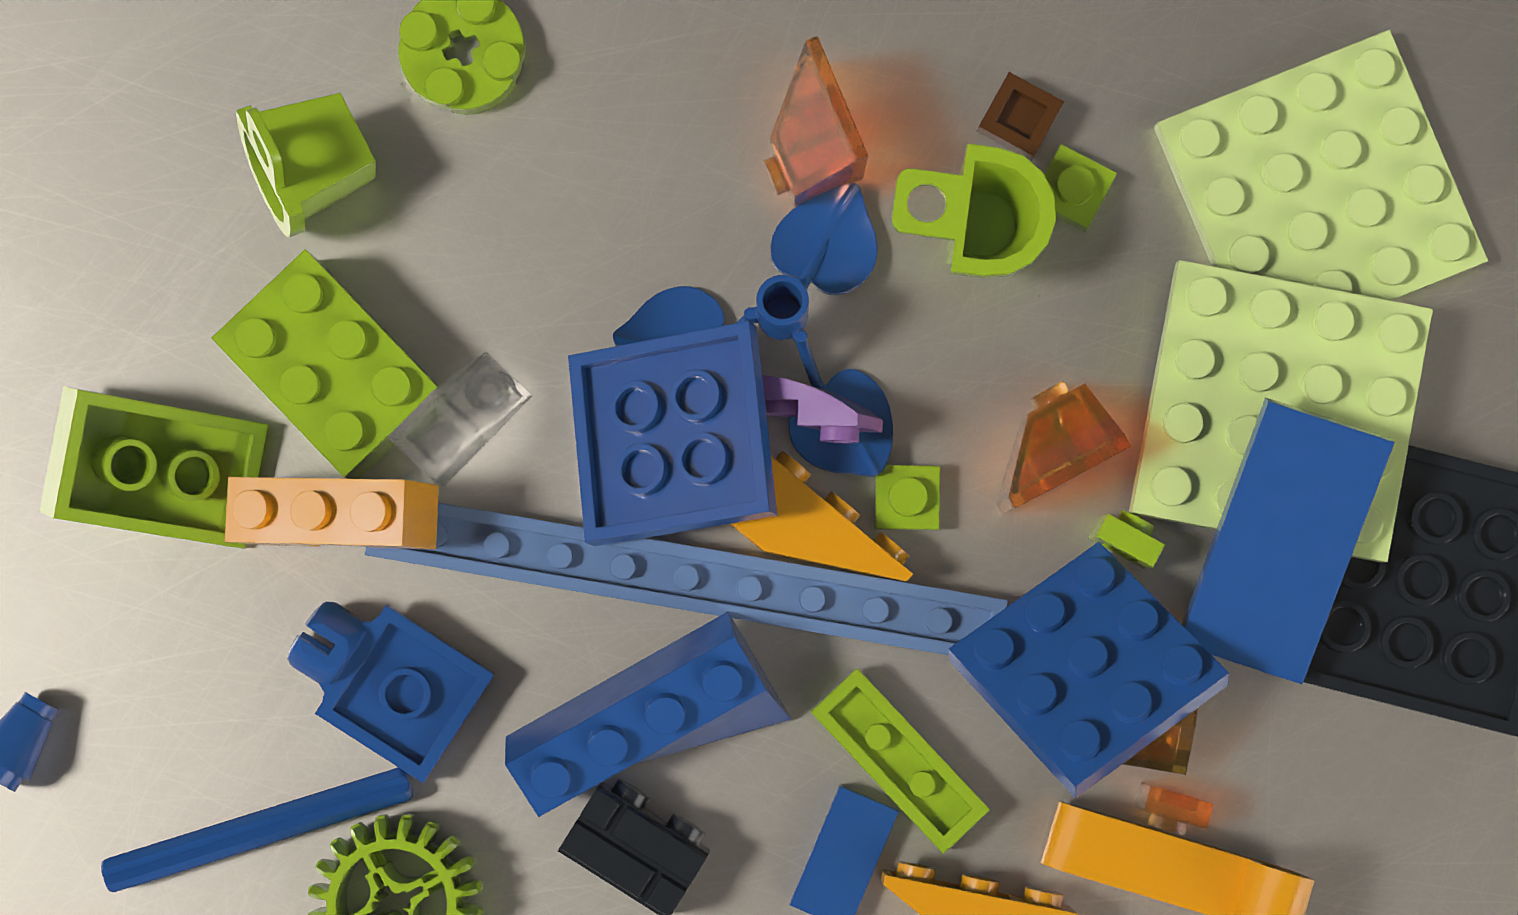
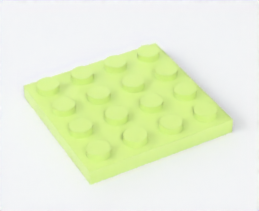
[1154,29,1488,301]
[1129,260,1433,562]

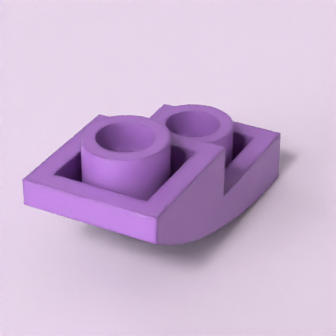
[762,375,883,444]

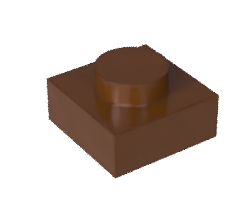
[977,72,1065,161]

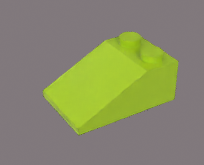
[39,386,268,549]

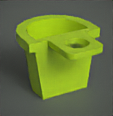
[236,92,376,238]
[891,143,1056,278]

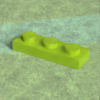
[810,668,990,854]

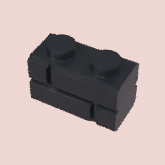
[558,779,710,915]

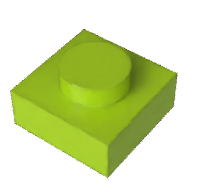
[1045,144,1117,232]
[874,465,940,531]
[1088,510,1165,569]

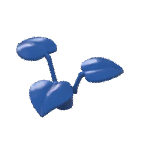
[613,183,893,477]

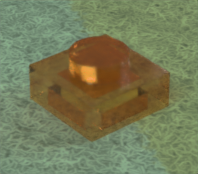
[1134,782,1214,835]

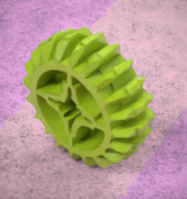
[308,813,484,915]

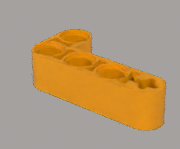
[1041,801,1315,915]

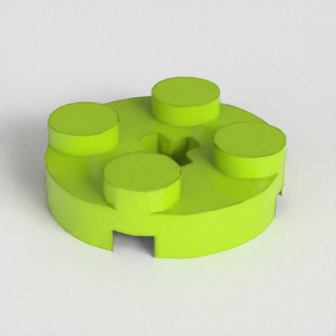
[398,0,526,115]

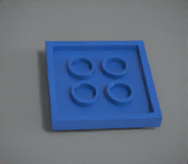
[568,321,778,546]
[948,542,1229,799]

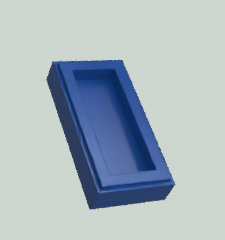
[789,785,899,915]

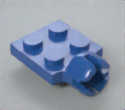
[287,601,495,783]

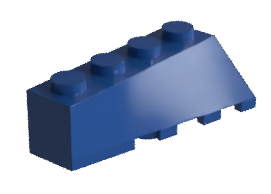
[505,612,791,817]

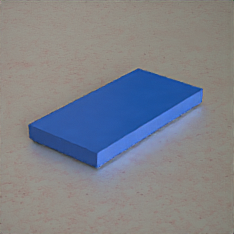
[1181,397,1395,684]

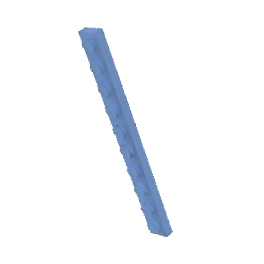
[365,503,1008,655]

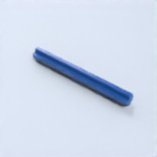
[101,768,413,892]

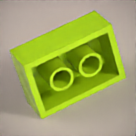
[211,249,448,479]

